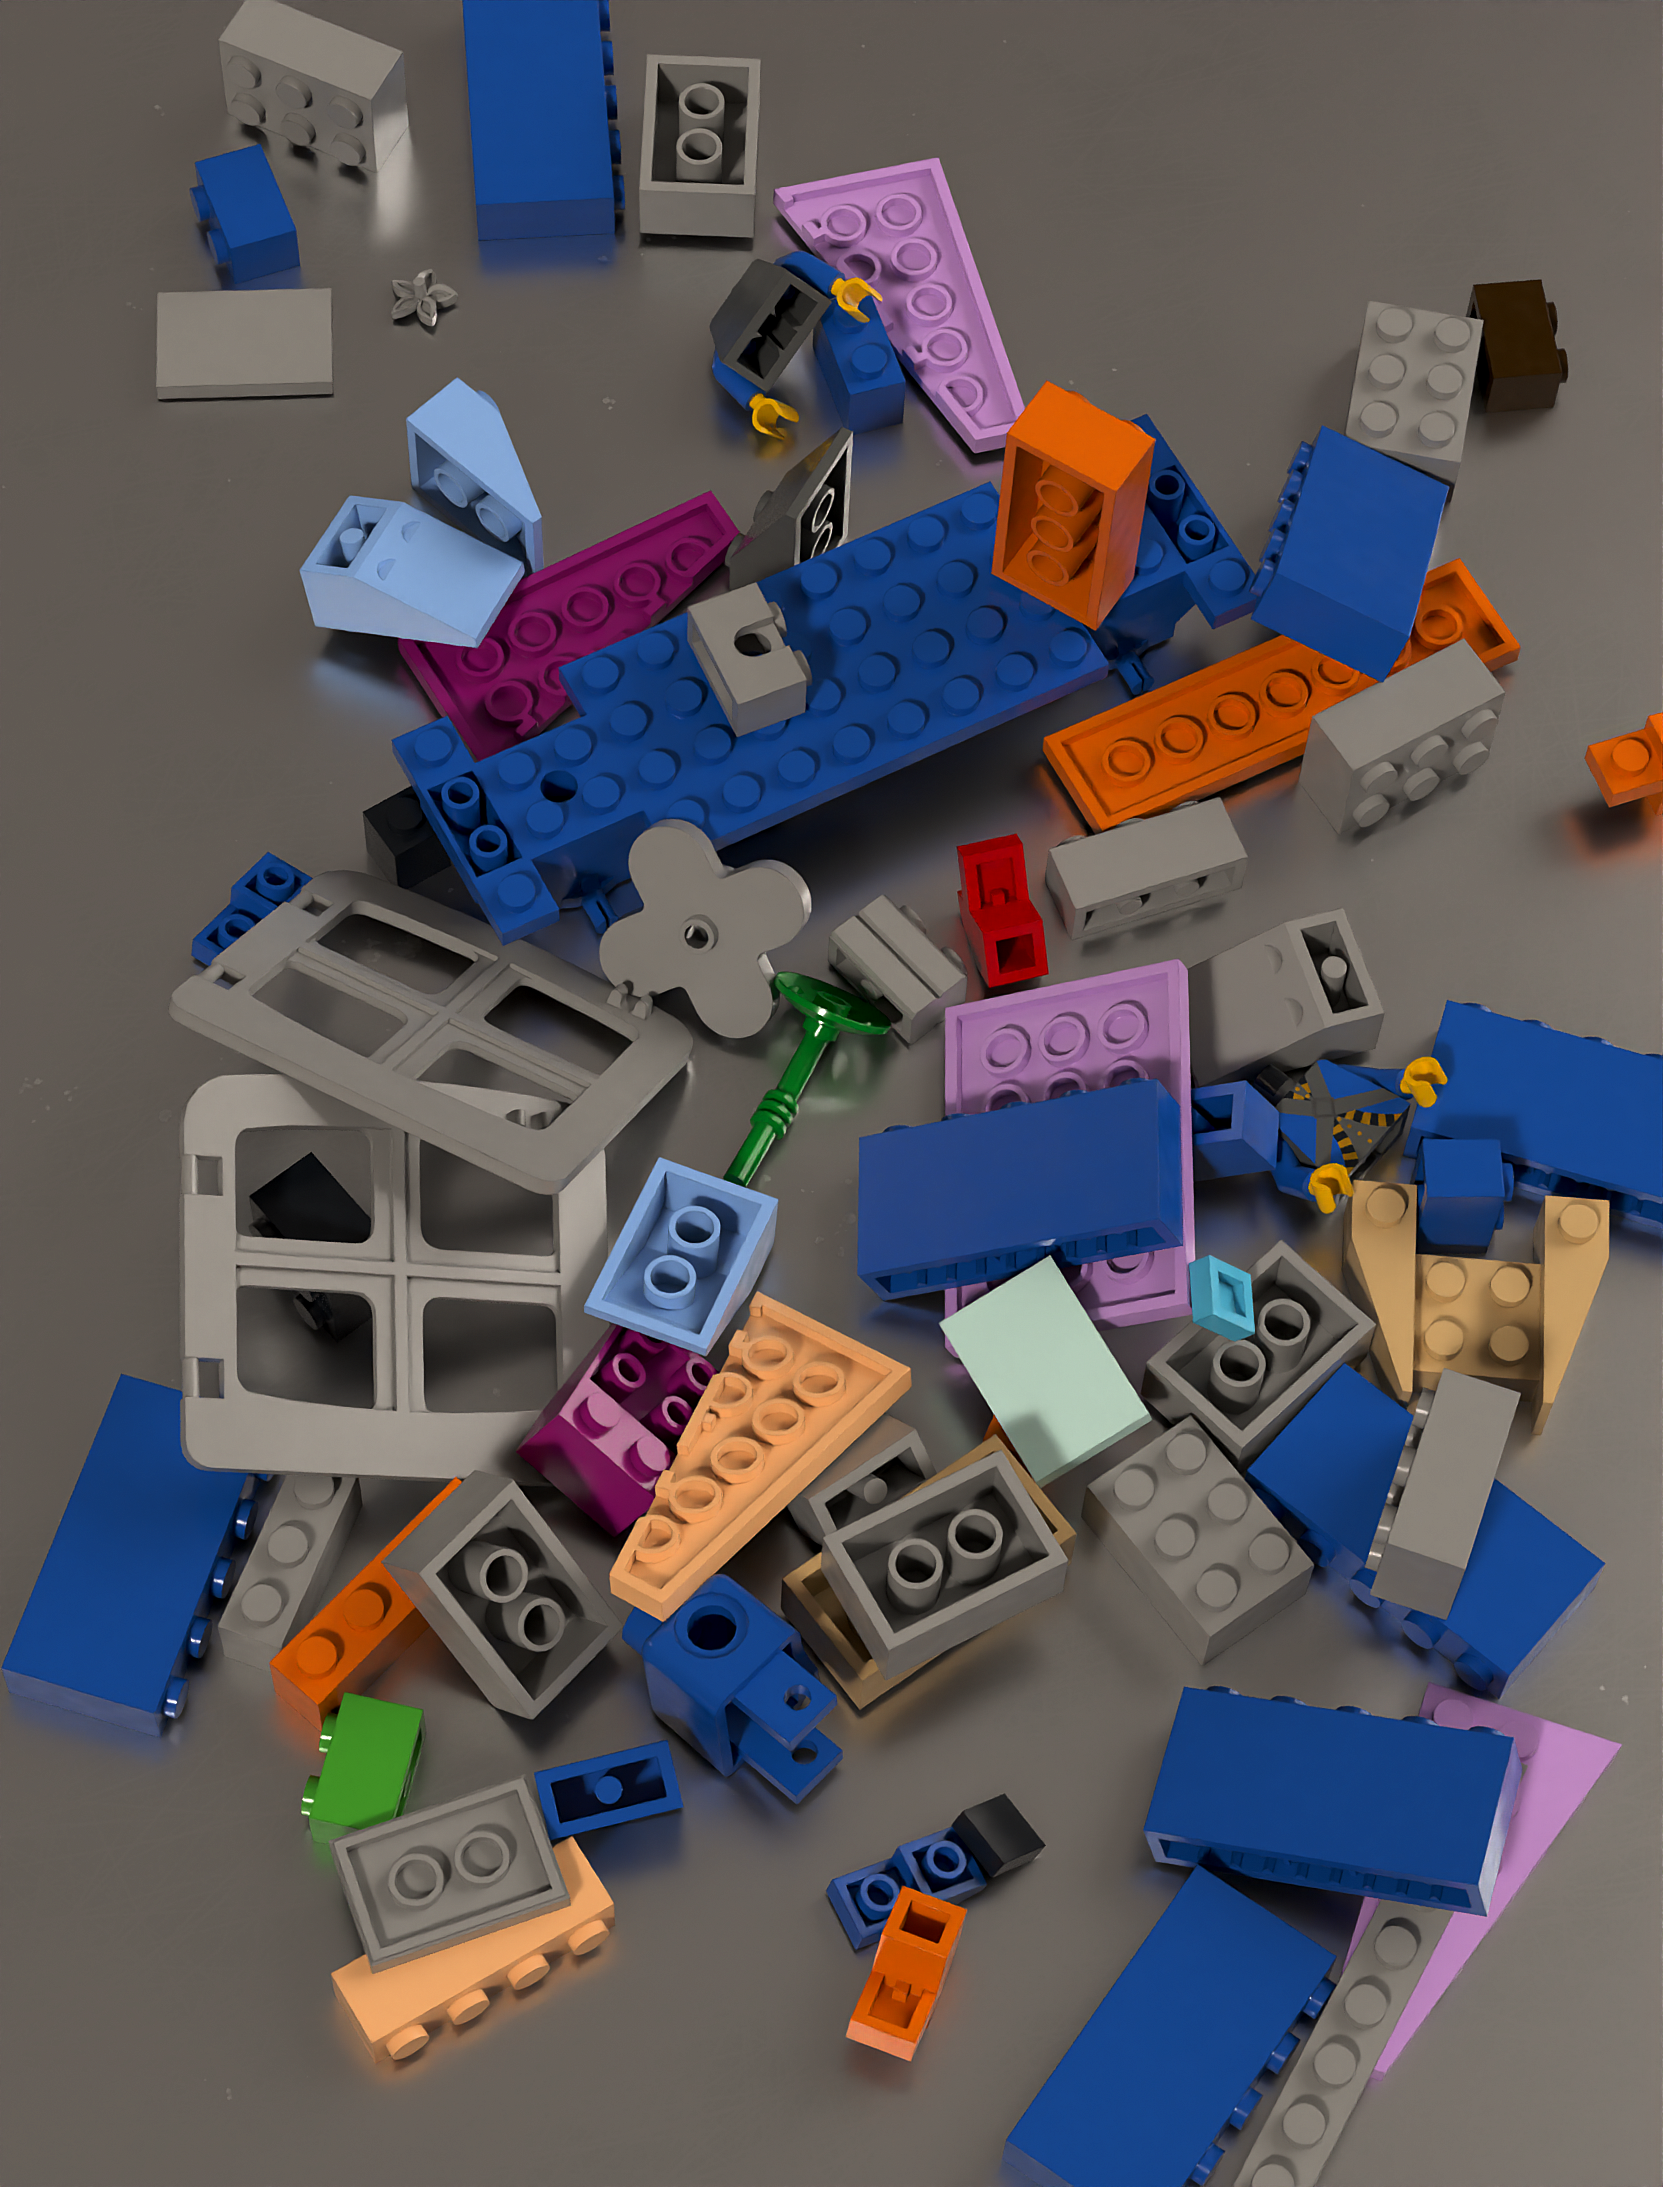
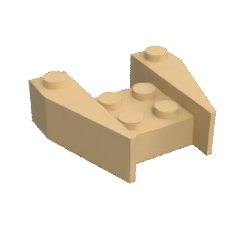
[1342,1180,1609,1435]

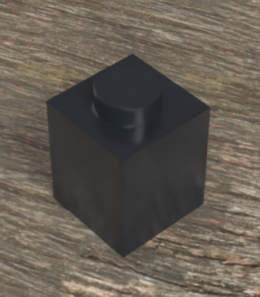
[363,786,451,890]

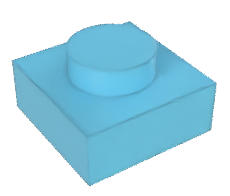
[1189,1255,1255,1342]

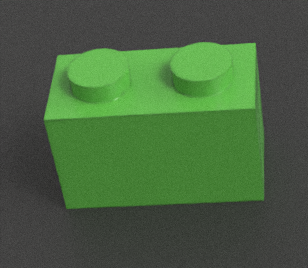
[301,1692,426,1844]

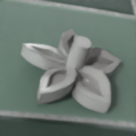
[391,268,458,327]

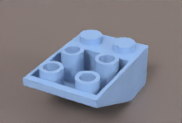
[299,495,525,648]

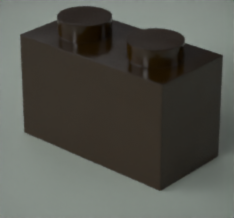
[1466,279,1568,413]

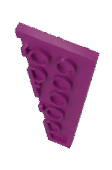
[398,490,740,763]

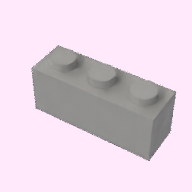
[1045,797,1248,940]
[218,1475,363,1673]

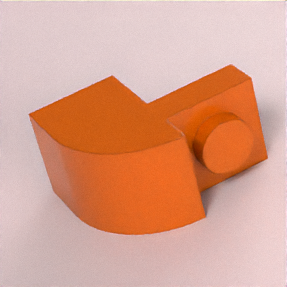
[1584,712,1663,816]
[846,1886,967,2062]

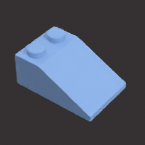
[406,377,544,579]
[584,1157,779,1356]

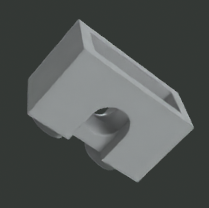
[687,582,812,737]

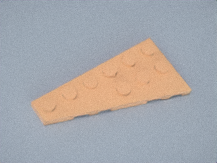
[609,1291,912,1622]

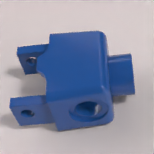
[622,1574,843,1805]

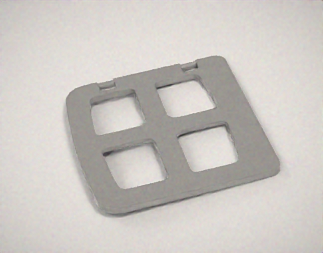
[168,870,693,1195]
[179,1074,610,1487]

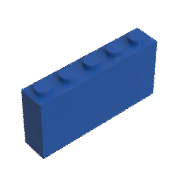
[462,0,625,241]
[1249,425,1449,683]
[1403,1000,1663,1229]
[857,1078,1183,1301]
[1244,1363,1605,1699]
[1,1374,274,1738]
[1143,1686,1523,1917]
[1002,1864,1337,2187]

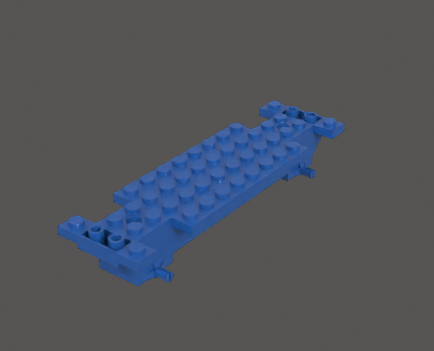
[391,414,1258,946]

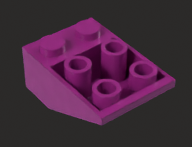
[516,1323,720,1537]

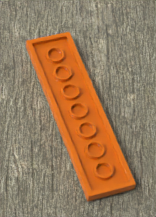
[1042,558,1521,835]

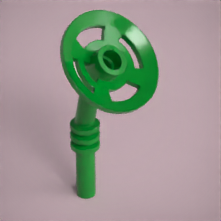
[723,971,892,1188]

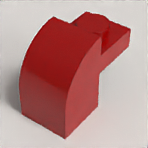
[956,833,1049,988]

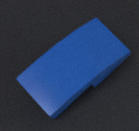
[191,852,313,966]
[826,1827,987,1950]

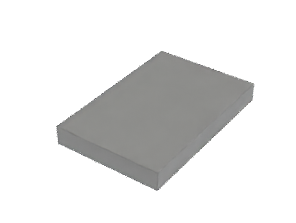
[156,288,333,399]
[328,1774,571,1974]

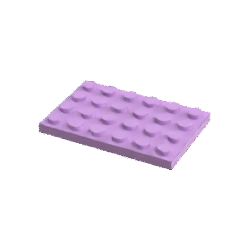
[945,959,1195,1358]

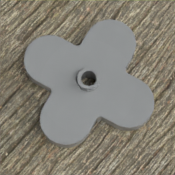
[599,819,811,1038]

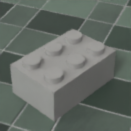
[218,0,409,173]
[639,54,761,238]
[1344,300,1484,502]
[1298,639,1506,835]
[1140,1240,1376,1474]
[1364,1368,1521,1620]
[1081,1415,1314,1666]
[821,1450,1069,1680]
[381,1470,624,1720]

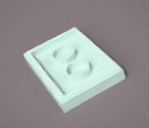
[939,1255,1152,1488]

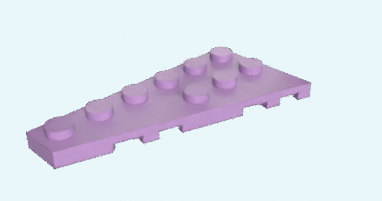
[773,157,1025,454]
[1338,1682,1622,2081]

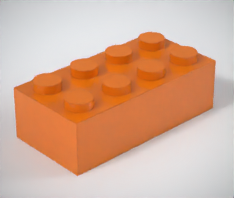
[991,380,1156,631]

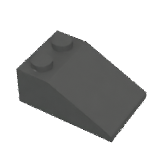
[725,427,853,592]

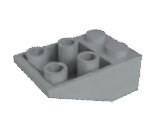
[1187,908,1385,1088]

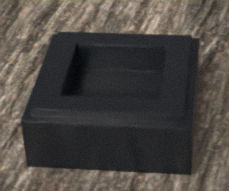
[951,1793,1046,1878]

